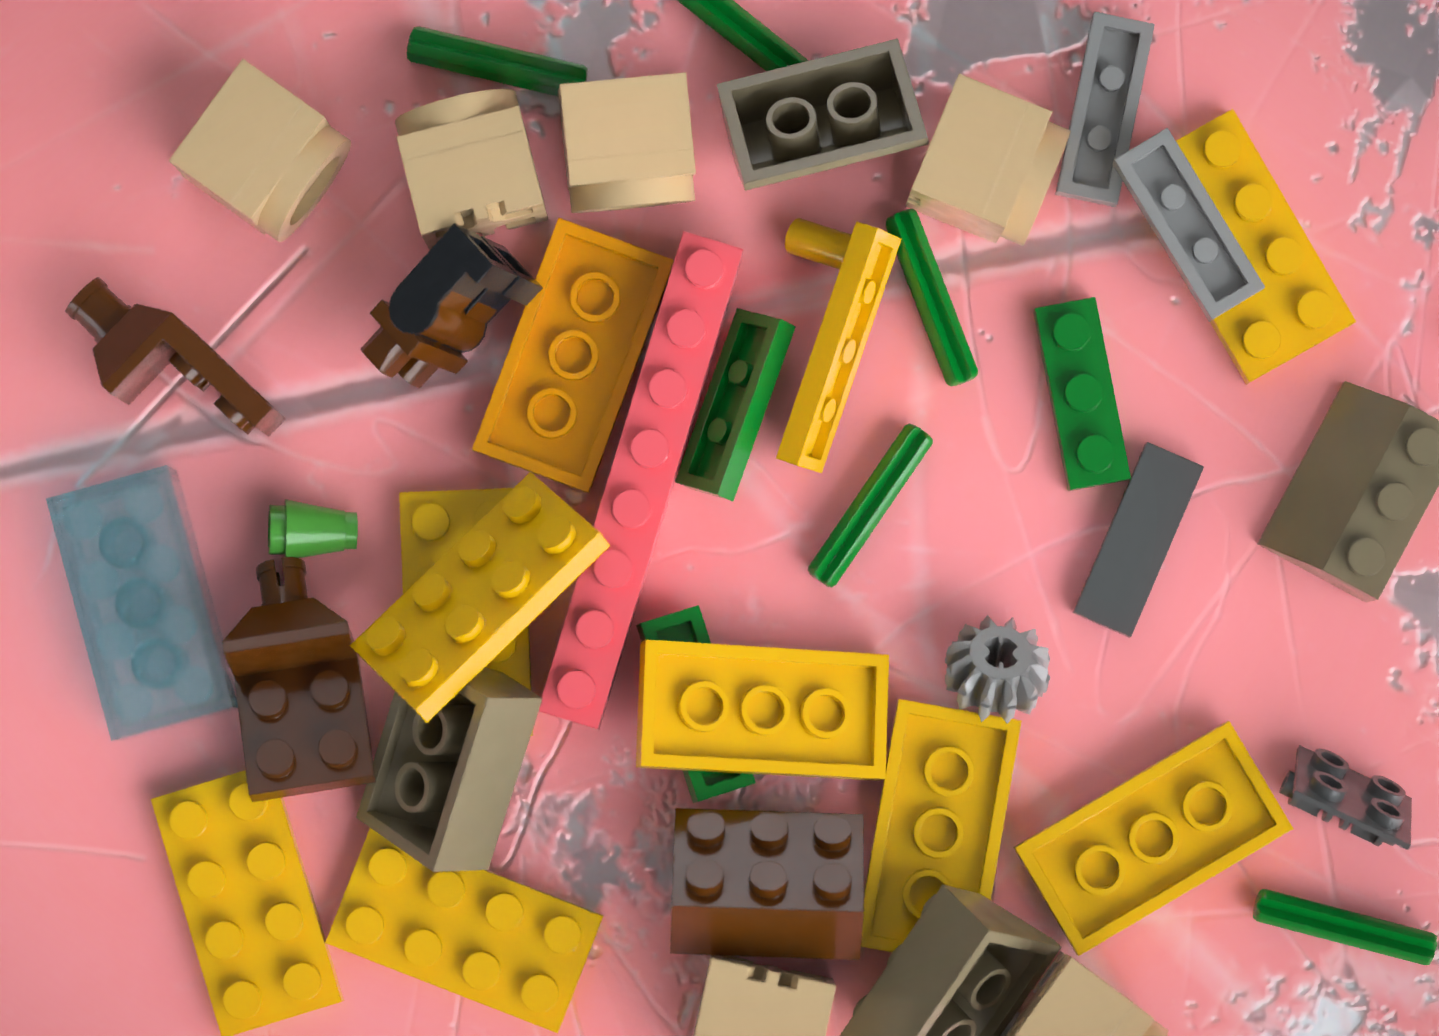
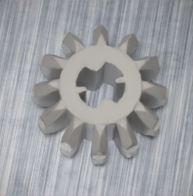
[944,614,1050,724]

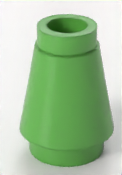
[268,499,358,558]

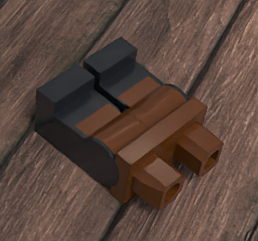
[360,223,543,388]

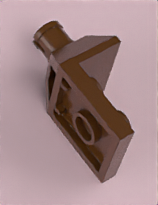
[65,277,286,436]
[222,557,376,802]

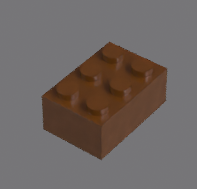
[670,808,864,960]

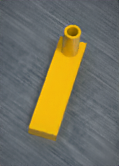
[776,218,901,473]

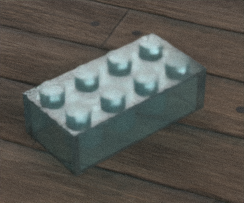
[46,465,238,741]

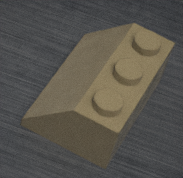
[717,38,929,191]
[1257,381,1439,603]
[356,667,543,872]
[839,885,1062,1036]

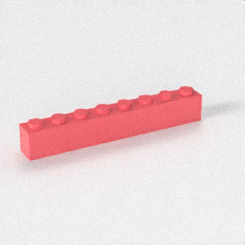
[539,231,743,730]

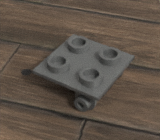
[1279,745,1412,850]

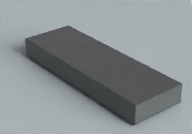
[1072,442,1204,638]

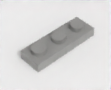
[1055,11,1155,207]
[1112,127,1265,322]

